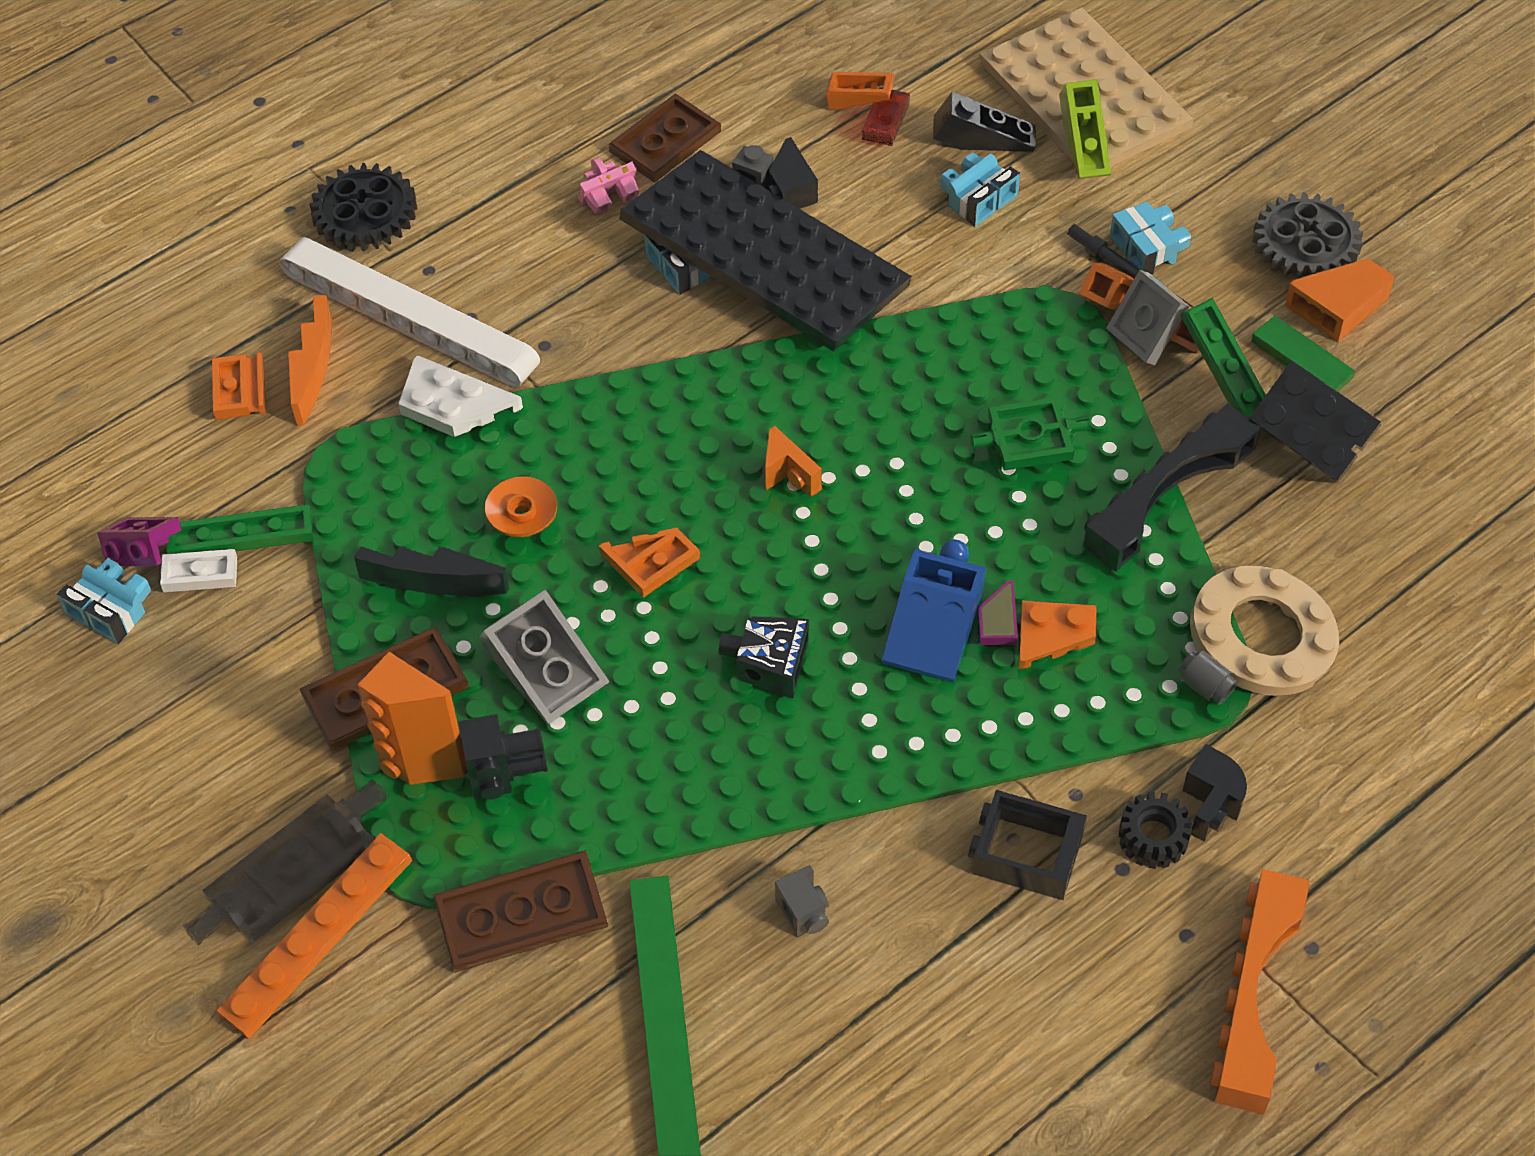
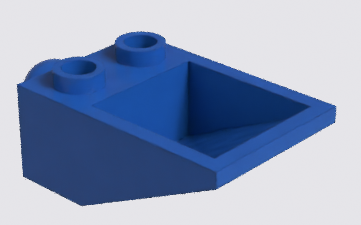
[882,539,986,683]

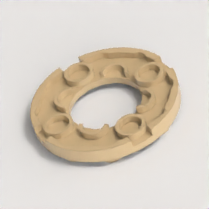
[1190,566,1339,696]

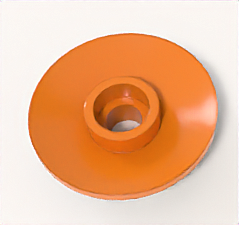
[485,477,557,537]

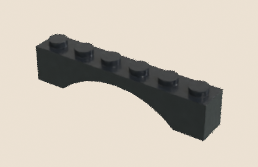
[1083,404,1261,571]

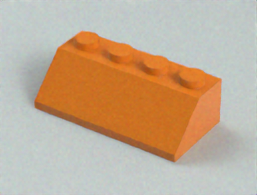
[358,652,468,785]

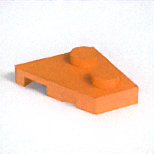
[599,528,700,598]
[1019,601,1096,669]

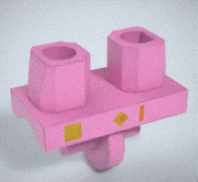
[577,157,639,215]

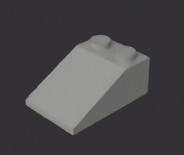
[479,590,609,725]

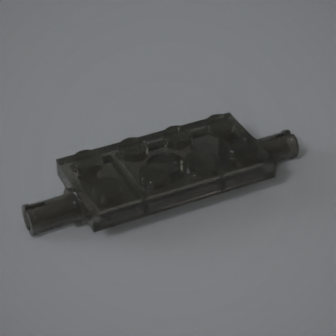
[183,780,387,946]

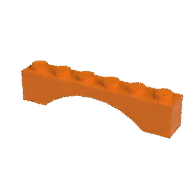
[1210,869,1310,1115]

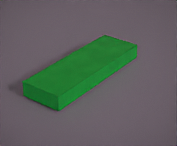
[1251,315,1355,392]

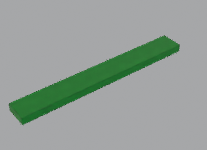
[629,875,701,1156]

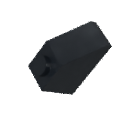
[766,137,818,209]

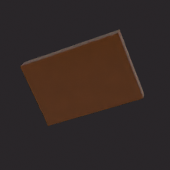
[609,93,721,183]

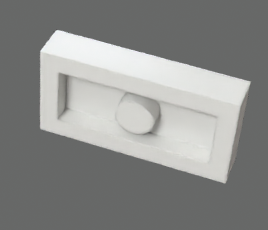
[160,549,237,592]

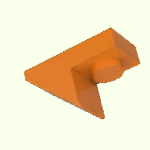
[765,426,822,497]

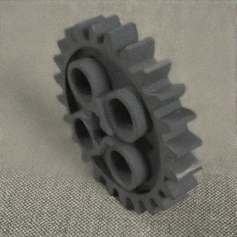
[1252,192,1363,279]

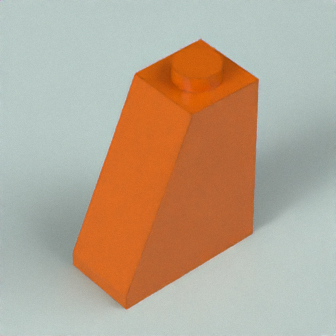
[1285,258,1395,342]

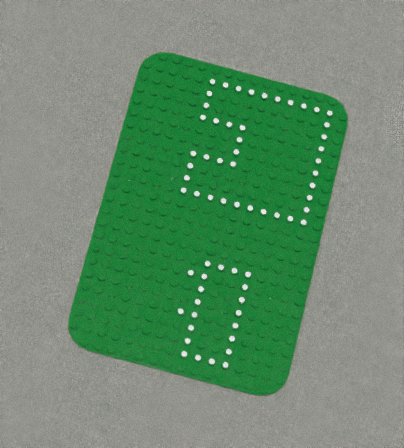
[303,285,1252,909]

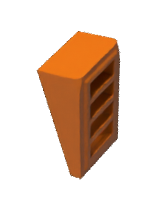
[826,72,894,110]

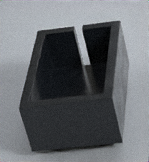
[1249,360,1381,483]

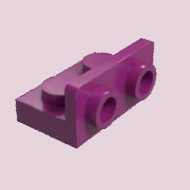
[97,517,182,566]

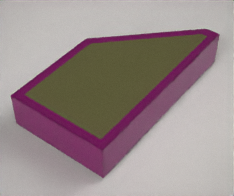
[978,581,1018,645]

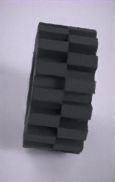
[1118,792,1192,869]

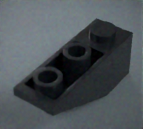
[933,91,1036,152]

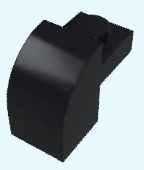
[1182,744,1247,841]

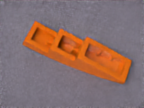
[288,295,332,426]

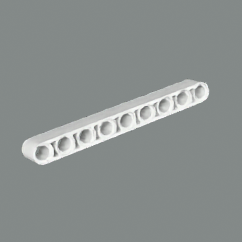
[279,237,540,388]

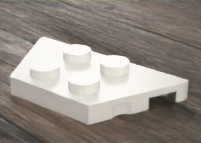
[399,355,523,437]

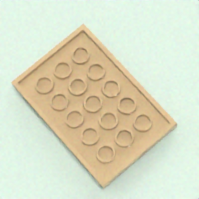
[980,7,1194,167]

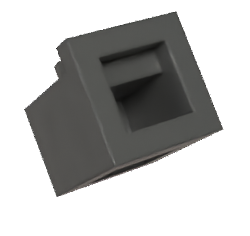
[732,145,773,188]
[775,865,829,937]

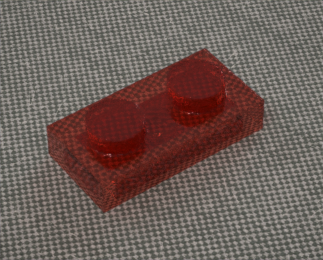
[862,87,910,146]

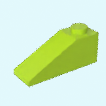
[1059,79,1112,179]

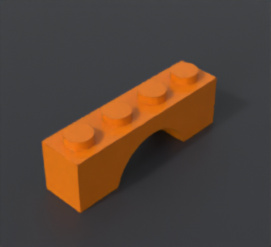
[1079,262,1201,353]

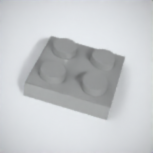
[1106,270,1189,365]

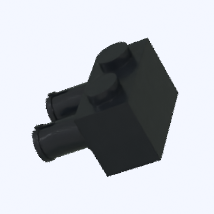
[459,714,548,800]

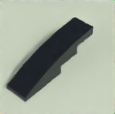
[354,546,509,596]

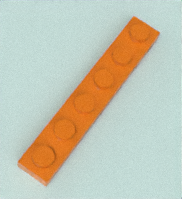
[216,833,412,1039]

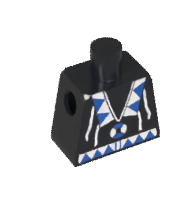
[718,616,809,698]

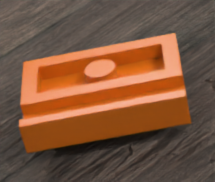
[212,352,266,420]

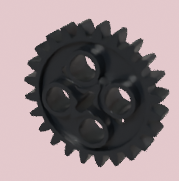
[310,163,418,251]

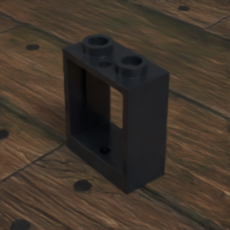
[968,790,1087,901]

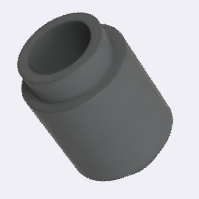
[1179,650,1238,705]

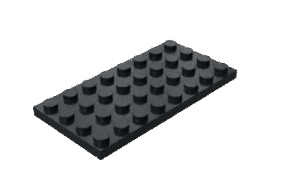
[619,150,912,352]

